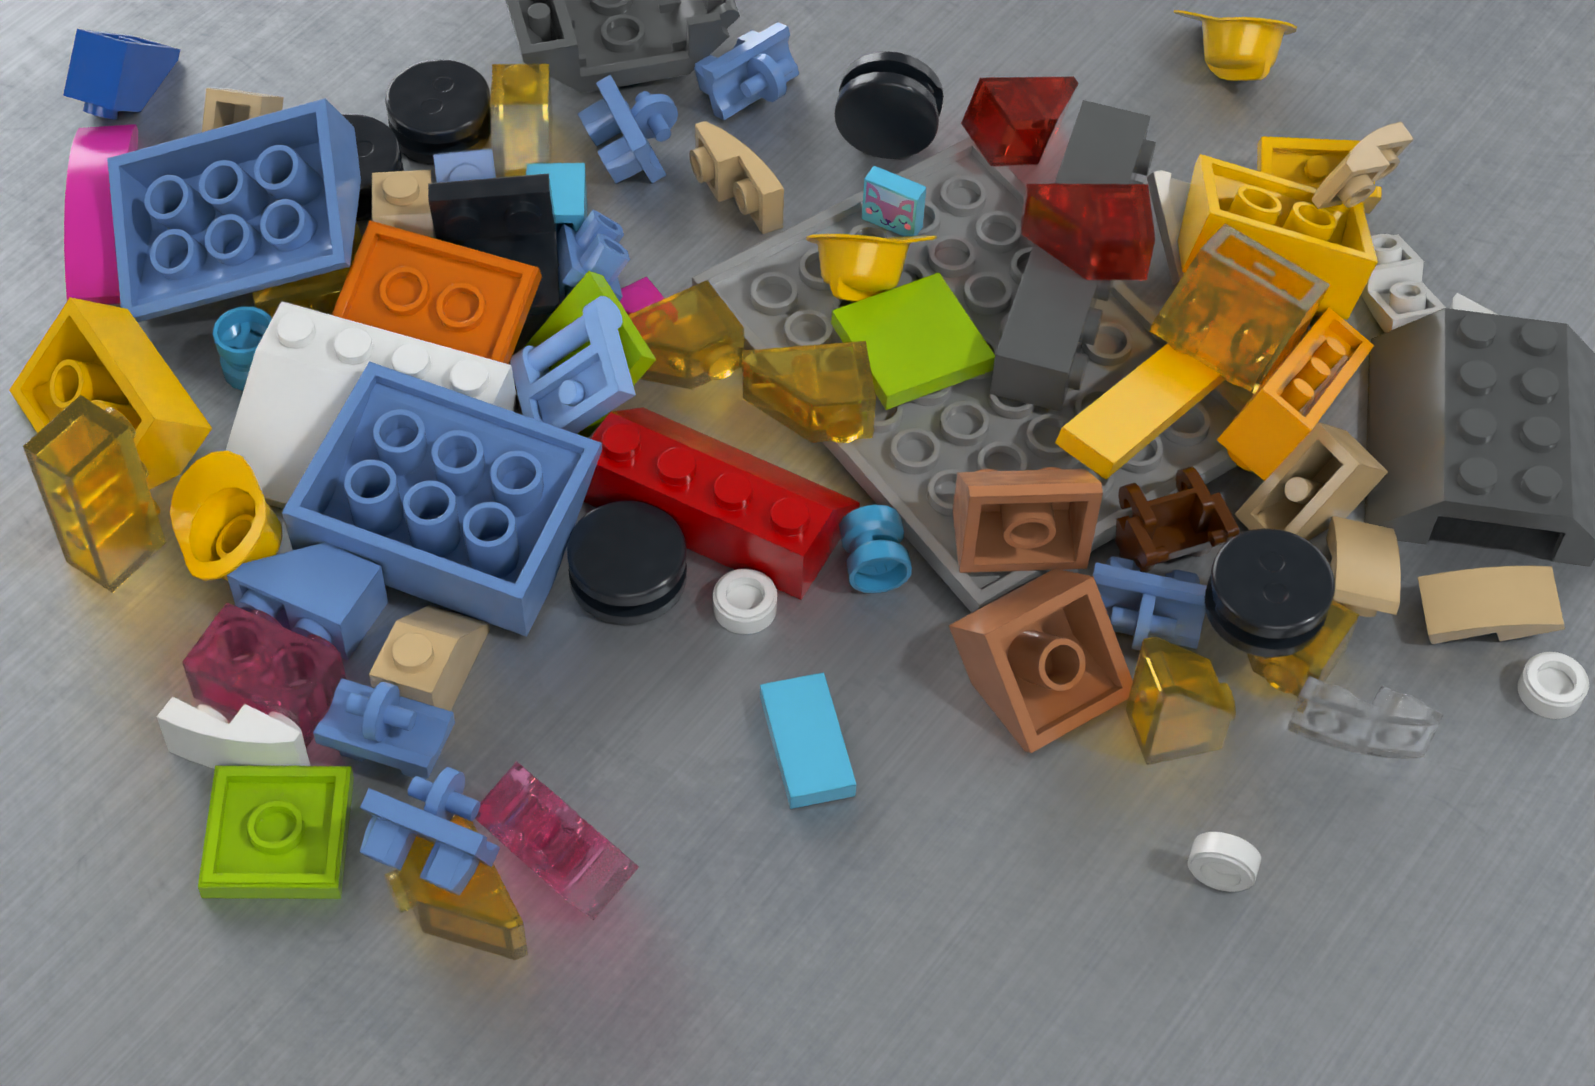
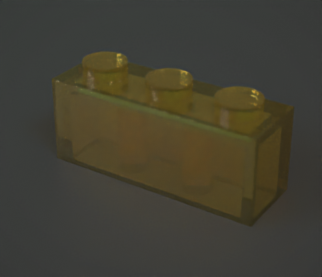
[23,395,166,593]

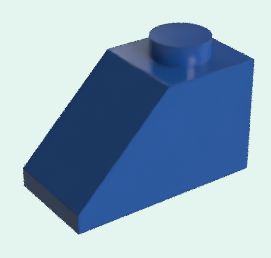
[63,29,181,119]

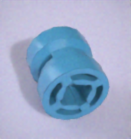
[213,306,272,391]
[839,505,912,593]

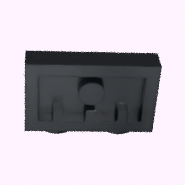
[428,173,560,315]

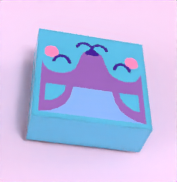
[862,166,926,236]

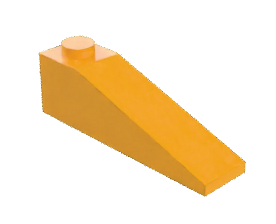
[1217,307,1374,481]

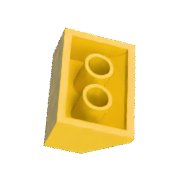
[1177,154,1378,320]
[9,297,212,514]

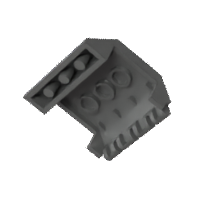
[505,0,740,93]
[1364,308,1595,567]

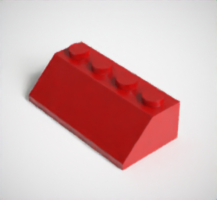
[583,407,860,600]

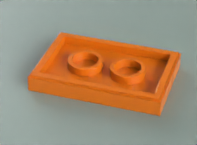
[332,220,542,364]

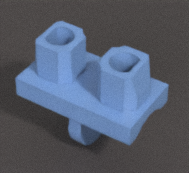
[694,22,799,120]
[577,75,678,184]
[557,210,630,304]
[1093,556,1207,651]
[313,678,455,779]
[360,767,500,896]

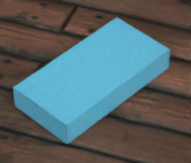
[760,672,857,809]

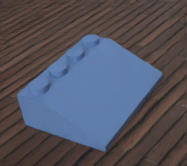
[107,98,361,322]
[282,361,602,637]

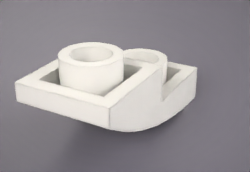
[1361,234,1446,333]
[157,696,311,769]

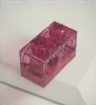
[182,602,347,748]
[475,761,639,920]

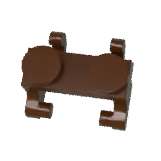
[1115,466,1240,573]

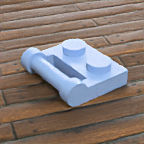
[510,296,636,434]

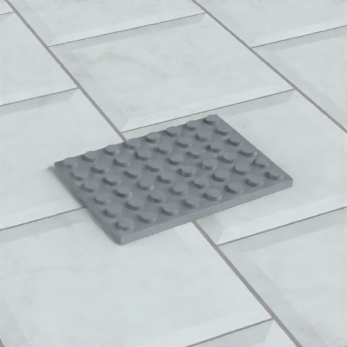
[692,134,1245,613]

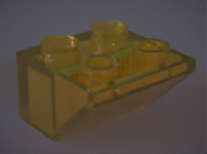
[1149,223,1330,394]

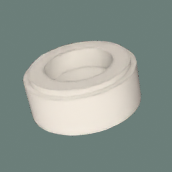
[713,569,777,634]
[1517,652,1589,719]
[1187,832,1261,892]

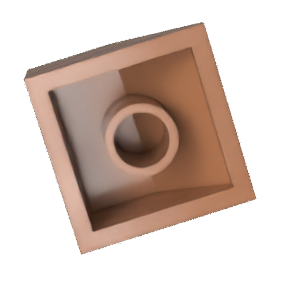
[953,467,1103,573]
[948,569,1138,753]

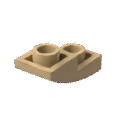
[689,121,784,234]
[1312,122,1414,209]
[1326,516,1401,617]
[1418,566,1565,644]

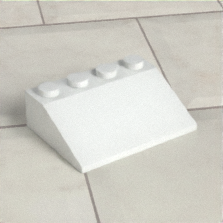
[225,301,519,509]

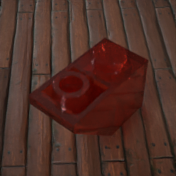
[961,76,1079,166]
[1020,183,1155,280]

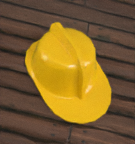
[1174,9,1297,81]
[806,234,937,302]
[170,450,283,581]

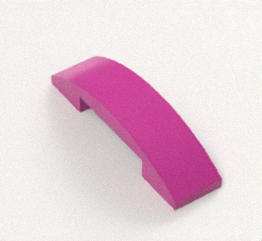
[64,124,139,304]

